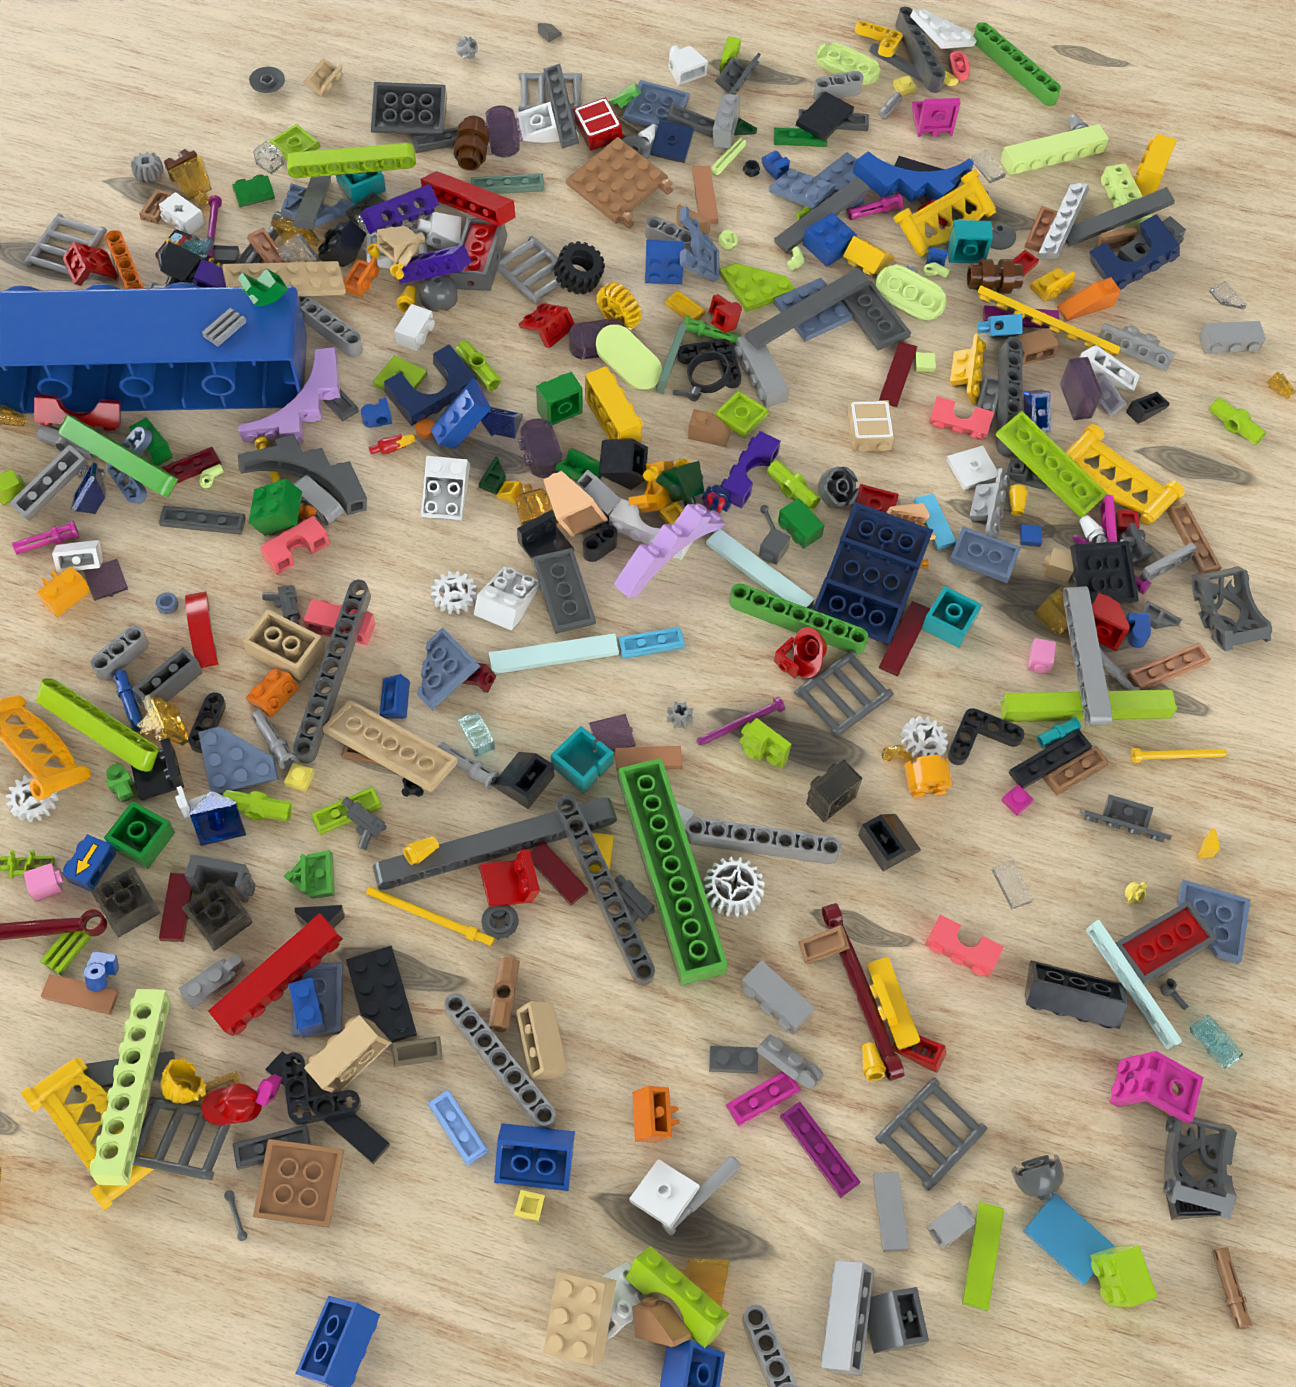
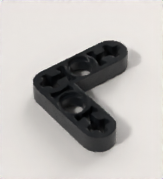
[678,339,741,389]
[188,692,226,754]
[948,708,1025,765]
[282,1052,361,1125]

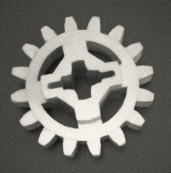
[431,571,477,615]
[900,716,948,758]
[6,775,59,822]

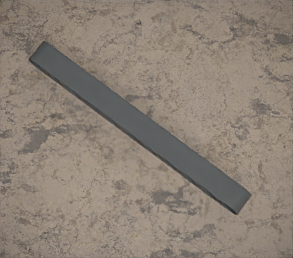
[372,798,617,890]

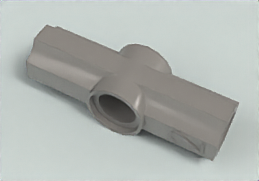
[37,425,97,459]

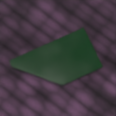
[734,118,757,136]
[479,456,506,495]

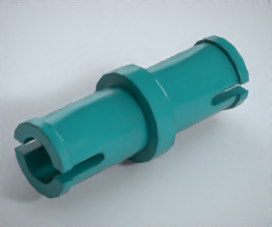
[1036,717,1081,748]

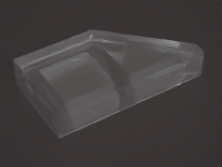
[1209,281,1247,310]

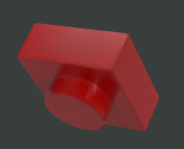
[1116,510,1139,531]

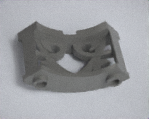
[1192,566,1272,651]
[1163,1116,1237,1219]

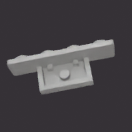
[1098,323,1175,370]
[969,468,1010,538]

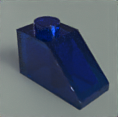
[1023,389,1051,432]

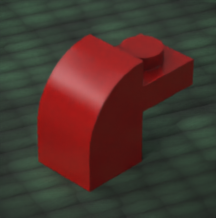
[708,294,742,333]

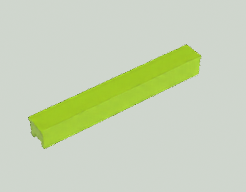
[1000,690,1178,722]

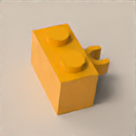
[37,566,91,618]

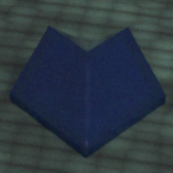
[481,407,523,439]
[71,462,106,514]
[190,791,246,846]

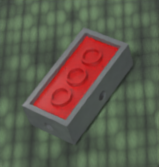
[450,218,508,291]
[1115,900,1218,986]

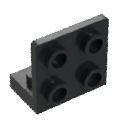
[517,509,574,559]
[131,738,185,800]

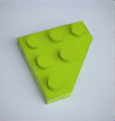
[719,263,795,313]

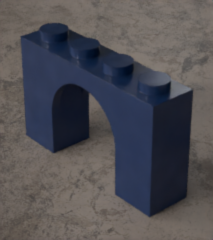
[1090,214,1180,290]
[384,344,477,426]

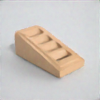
[886,503,930,524]

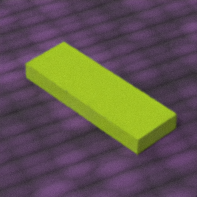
[310,786,383,835]

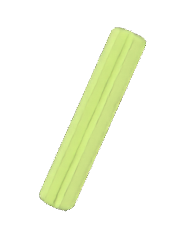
[711,137,746,175]

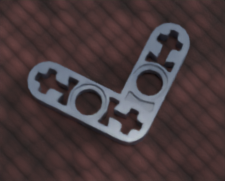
[107,427,152,504]

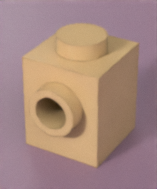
[1043,548,1074,583]

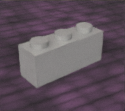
[713,94,740,149]
[1199,321,1266,354]
[741,960,814,1035]

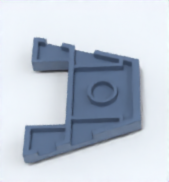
[281,183,356,227]
[680,206,719,282]

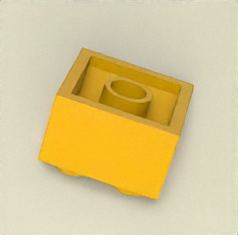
[843,236,895,276]

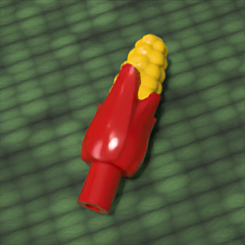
[368,434,416,455]

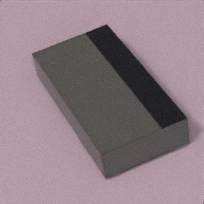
[198,245,239,264]

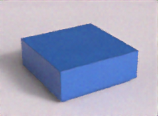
[926,247,948,266]
[1020,524,1042,547]

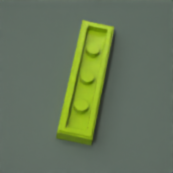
[962,1202,1004,1311]

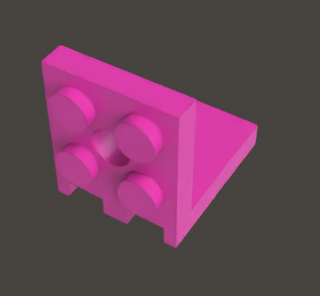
[912,98,961,137]
[1109,1051,1204,1123]

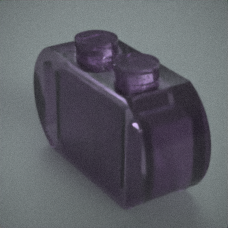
[485,105,522,158]
[569,318,626,360]
[518,418,563,478]

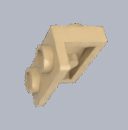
[304,57,343,96]

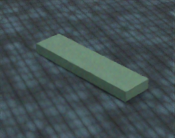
[471,173,544,194]
[656,323,687,394]

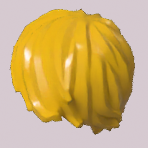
[160,1057,206,1104]

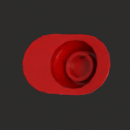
[794,627,827,679]
[201,1083,262,1125]

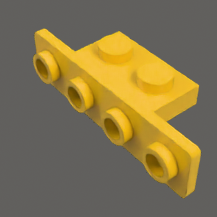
[950,334,986,404]
[867,957,920,1050]

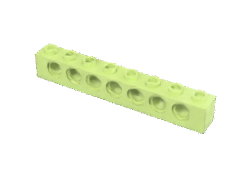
[90,989,171,1186]

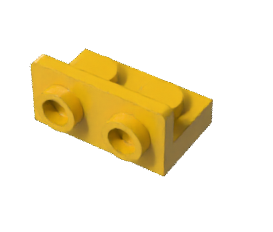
[1030,267,1076,302]

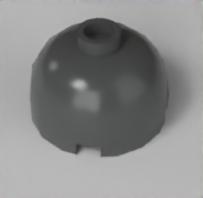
[420,275,458,312]
[818,466,859,507]
[1011,1155,1064,1200]

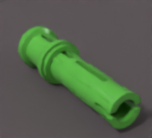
[684,315,741,346]

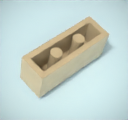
[516,1002,567,1080]

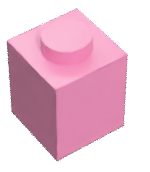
[1028,638,1056,674]
[23,863,64,901]

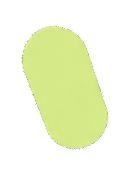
[816,43,881,85]
[876,264,947,321]
[596,325,663,391]

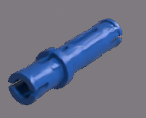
[112,670,146,732]

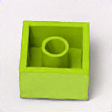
[1090,1245,1158,1307]

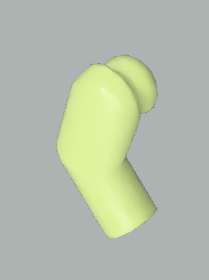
[787,247,804,270]
[923,262,951,278]
[199,464,224,488]

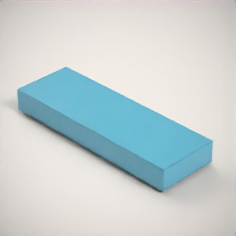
[914,493,956,550]
[618,627,685,659]

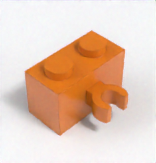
[632,1086,680,1143]

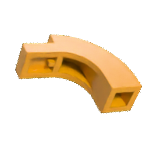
[628,461,674,513]

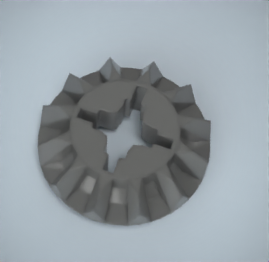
[481,905,519,940]

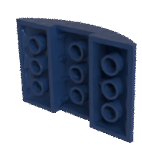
[813,502,933,645]

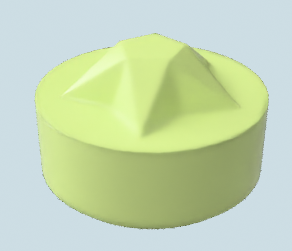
[718,230,738,250]

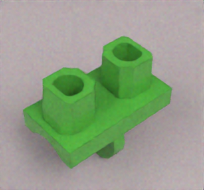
[106,764,135,802]

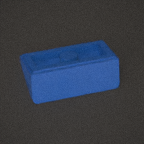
[380,674,410,719]

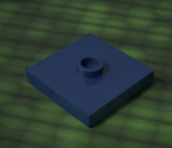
[650,120,694,163]

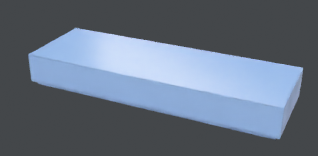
[428,1089,488,1166]

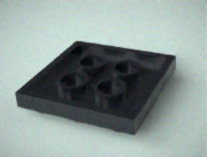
[1070,541,1139,605]

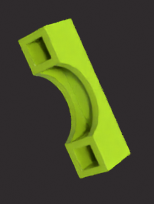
[626,1246,729,1348]

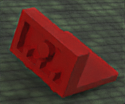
[63,242,118,286]
[519,303,576,348]
[479,849,540,907]

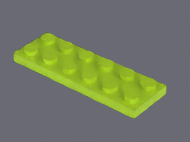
[995,411,1107,518]

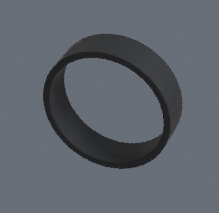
[687,351,731,393]

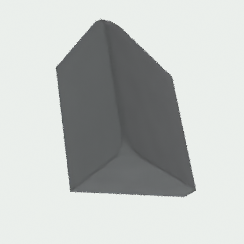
[538,23,562,43]

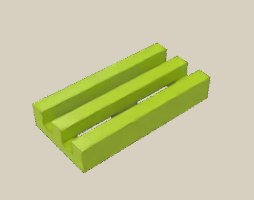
[40,931,92,976]

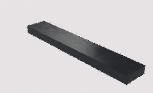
[265,1051,390,1164]

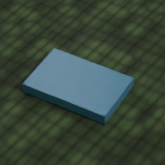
[1023,1193,1115,1285]

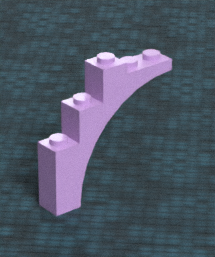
[239,347,341,443]
[614,503,726,597]

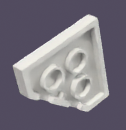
[910,9,977,49]

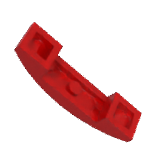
[185,591,219,668]

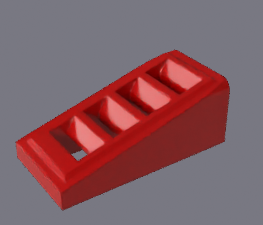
[892,1035,946,1073]

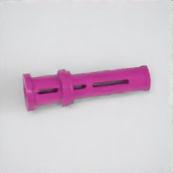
[847,193,903,220]
[12,520,80,555]

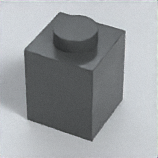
[759,527,791,565]

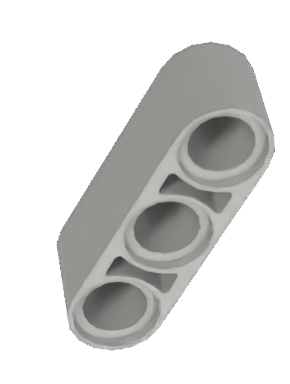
[813,71,864,100]
[645,216,692,254]
[294,475,344,526]
[90,625,149,681]

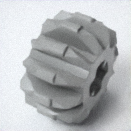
[131,152,164,183]

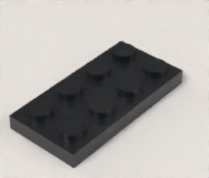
[346,945,417,1043]

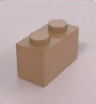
[1015,328,1059,365]

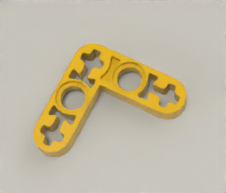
[855,21,903,57]

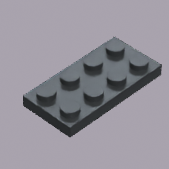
[841,281,911,351]
[532,548,596,634]

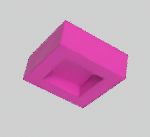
[1001,784,1034,816]
[256,1074,283,1106]

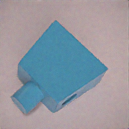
[977,314,1023,337]

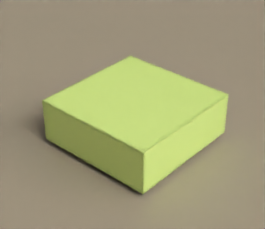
[915,352,936,372]

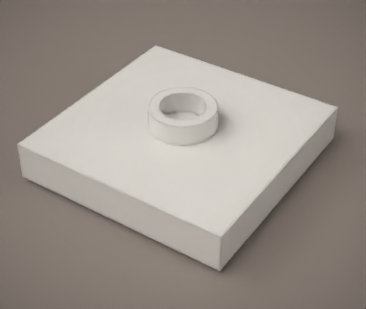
[946,445,998,491]
[629,1159,700,1229]

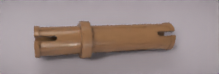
[1212,1247,1253,1330]

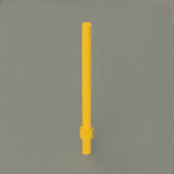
[366,886,495,947]

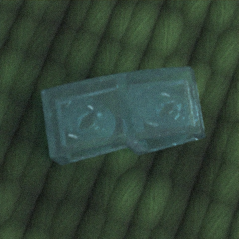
[182,236,215,258]
[1190,1014,1243,1069]

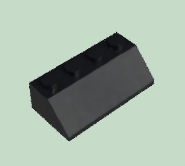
[1025,960,1128,1029]

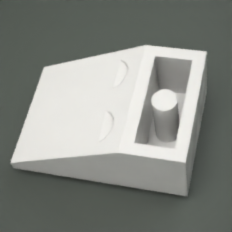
[421,456,470,521]
[474,566,540,631]

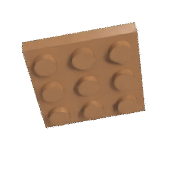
[253,1139,344,1228]

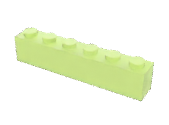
[1000,124,1109,175]

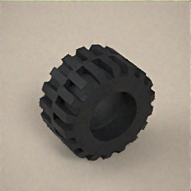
[554,241,605,295]

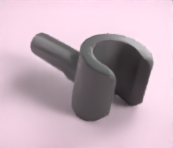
[673,386,701,402]
[1161,978,1189,1010]

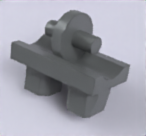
[1119,523,1153,565]

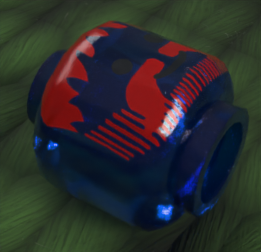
[701,484,733,514]

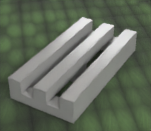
[202,308,246,347]

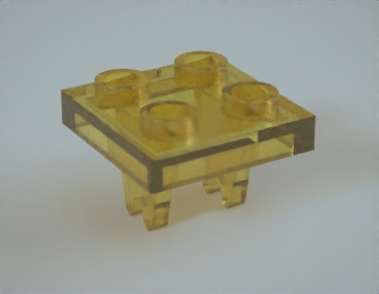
[272,217,319,257]
[137,694,188,746]

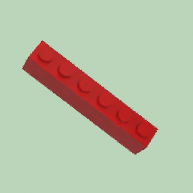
[420,171,516,226]
[208,913,343,1036]

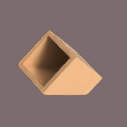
[544,471,608,537]

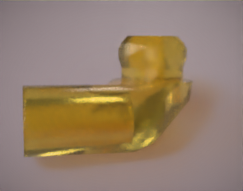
[881,745,916,763]

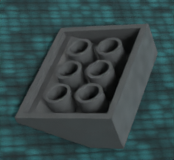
[371,82,447,135]

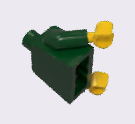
[643,458,704,507]

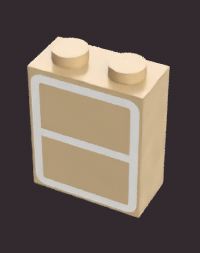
[847,400,895,452]

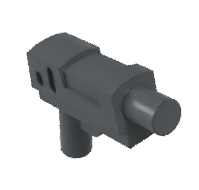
[262,585,301,625]
[341,797,387,851]
[615,875,655,931]

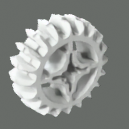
[703,856,765,918]

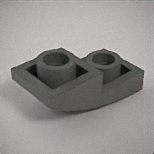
[1006,459,1047,490]

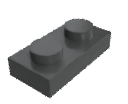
[709,1045,758,1074]

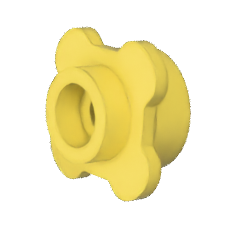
[1125,882,1147,905]

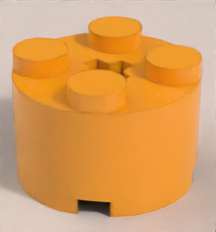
[904,755,953,798]

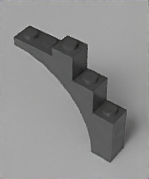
[238,435,367,515]

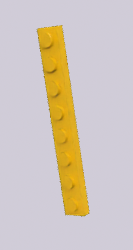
[977,286,1121,356]

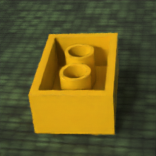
[1134,133,1177,196]

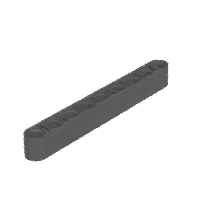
[293,579,371,763]
[556,795,655,986]

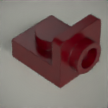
[462,663,496,693]

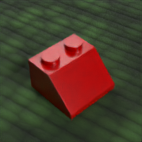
[1092,593,1130,651]

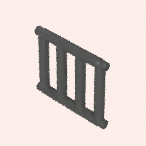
[794,650,894,737]
[875,1078,987,1191]
[133,1097,231,1181]

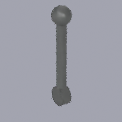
[760,505,776,529]
[224,1190,247,1241]

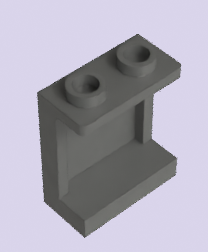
[184,854,255,903]

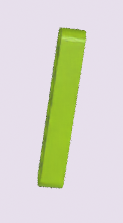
[287,143,416,178]
[36,678,159,771]

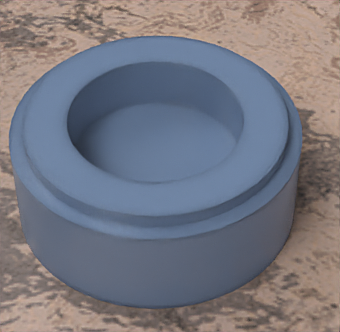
[156,592,179,614]

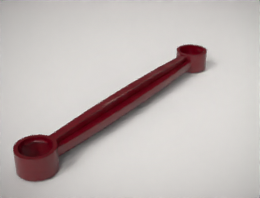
[822,903,904,1081]
[0,909,108,940]

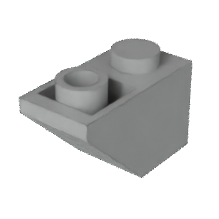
[576,470,621,515]
[927,1202,976,1250]

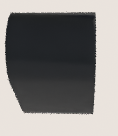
[583,525,618,562]

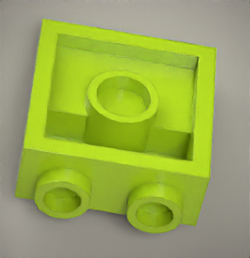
[739,718,791,769]

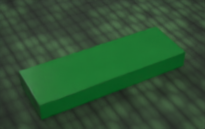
[774,127,827,147]

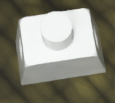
[668,45,708,86]
[417,212,461,250]

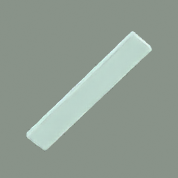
[706,528,815,608]
[489,633,619,674]
[1086,920,1182,1050]

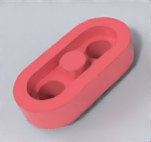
[948,51,970,81]

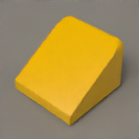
[496,481,527,505]
[1198,828,1221,859]

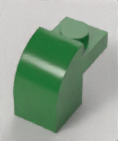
[238,269,288,306]

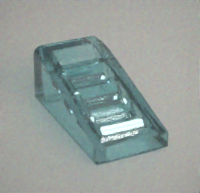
[458,712,495,757]

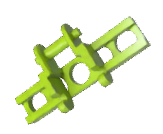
[0,850,55,879]

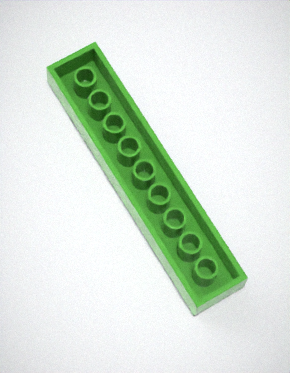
[618,758,728,986]

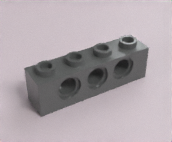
[1117,216,1186,262]

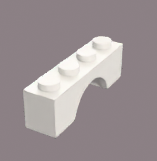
[609,498,692,560]

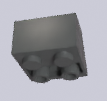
[868,1287,929,1354]

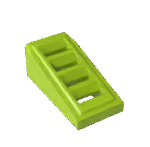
[719,36,741,73]

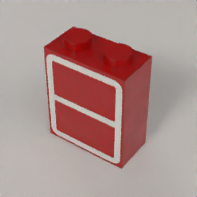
[573,97,623,151]

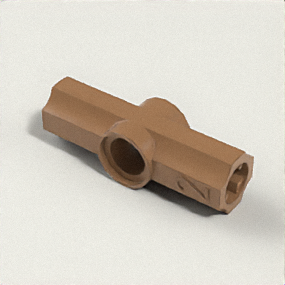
[488,957,520,1032]

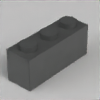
[132,648,202,714]

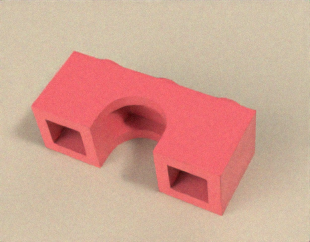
[929,396,994,440]
[260,516,330,575]
[925,914,1004,977]

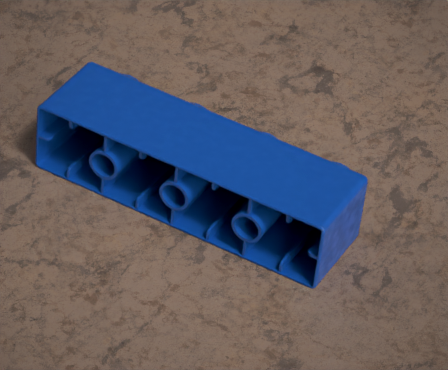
[0,282,307,414]

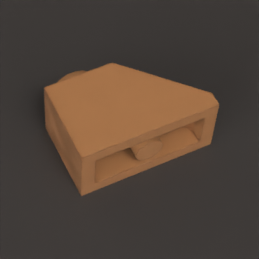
[688,409,731,447]
[632,1297,691,1347]

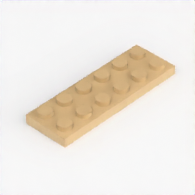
[222,261,346,296]
[323,700,458,792]

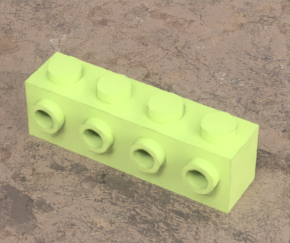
[1101,164,1152,230]

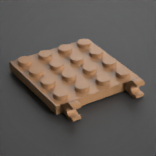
[566,137,673,228]

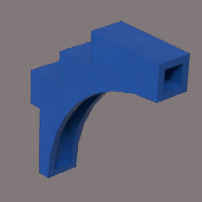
[853,151,974,203]

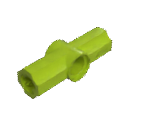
[455,340,501,391]
[1209,397,1267,445]
[766,460,821,511]
[221,790,293,822]

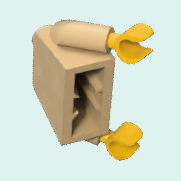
[367,226,425,280]

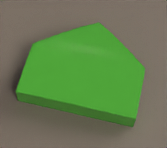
[608,82,642,109]
[283,850,335,899]

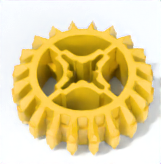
[596,282,642,331]

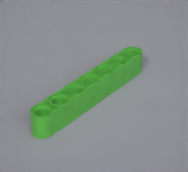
[973,22,1061,106]
[58,414,178,497]
[729,583,868,655]

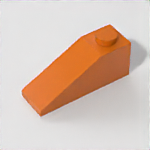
[1057,277,1121,321]

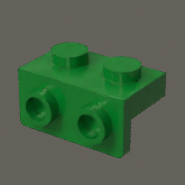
[232,174,275,208]
[555,448,601,481]

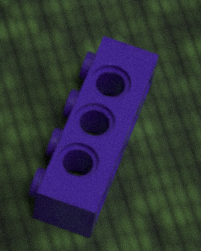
[360,184,439,235]
[396,244,471,284]

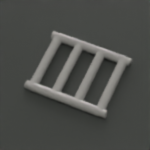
[518,73,582,113]
[24,214,107,279]
[497,236,561,304]

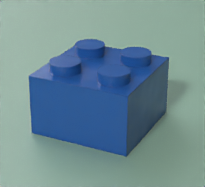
[803,213,857,267]
[645,240,684,284]

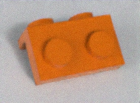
[344,257,380,297]
[245,668,300,717]

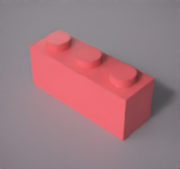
[303,599,375,645]

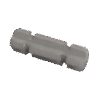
[879,92,903,119]

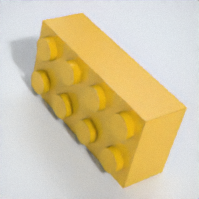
[585,366,643,443]

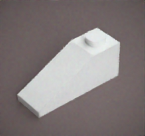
[1076,345,1140,392]

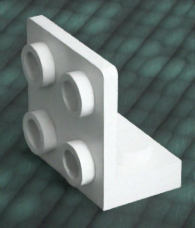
[602,1262,650,1340]

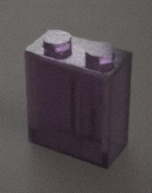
[1060,357,1102,420]

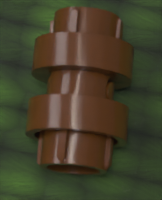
[454,116,490,171]
[967,259,1024,294]

